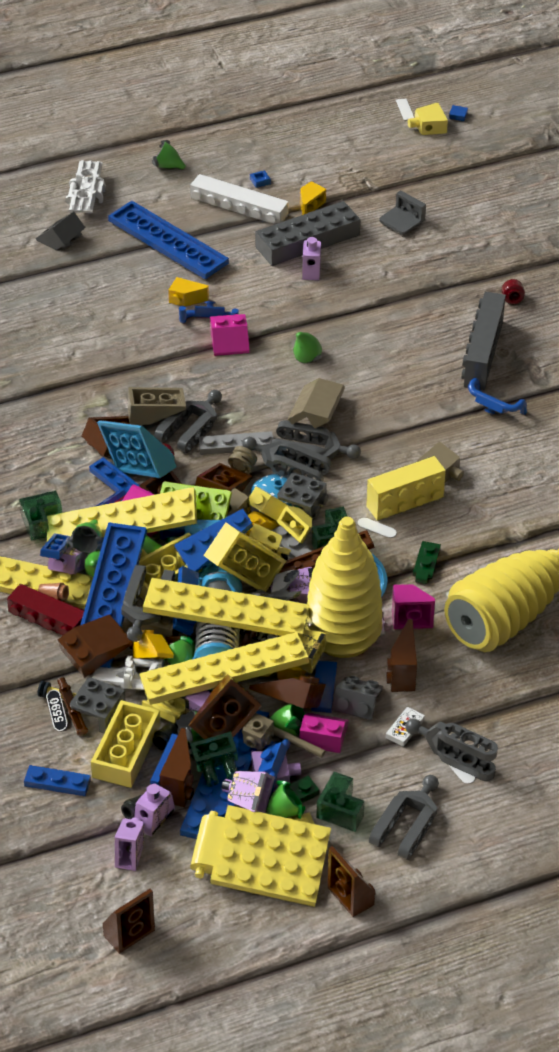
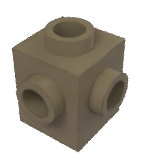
[242,713,274,751]

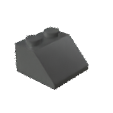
[35,211,86,250]

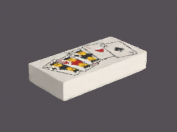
[386,707,425,747]

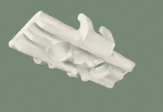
[65,160,106,213]
[92,656,165,690]

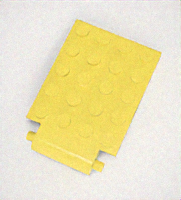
[190,805,331,907]

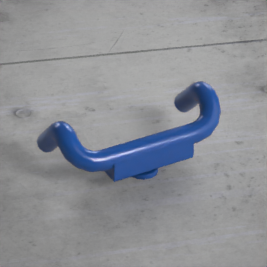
[179,301,239,324]
[468,378,527,415]
[258,739,290,796]

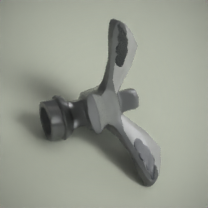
[251,570,302,601]

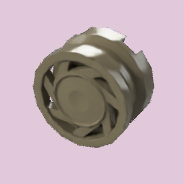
[228,446,258,474]

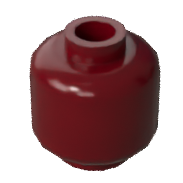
[501,279,525,305]

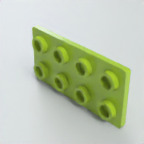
[160,482,232,520]

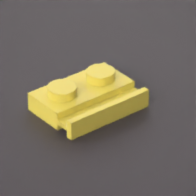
[142,697,185,724]

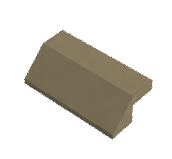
[288,378,345,428]

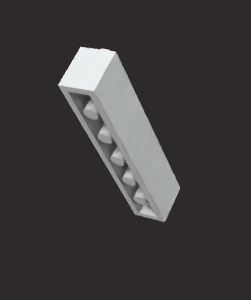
[190,174,289,224]

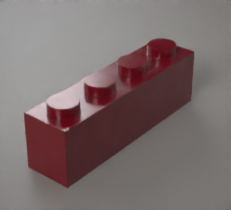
[7,584,84,636]

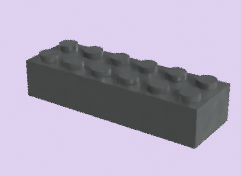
[255,201,361,266]
[461,292,506,390]

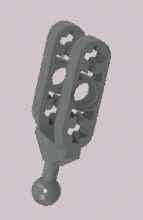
[154,389,222,453]
[271,420,361,464]
[242,436,332,482]
[121,565,175,642]
[405,718,498,781]
[369,775,439,860]

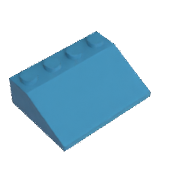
[97,421,177,478]

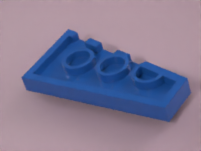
[174,509,253,572]

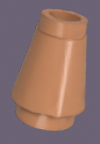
[38,583,69,601]

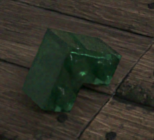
[19,490,62,541]
[312,506,348,550]
[316,772,365,832]

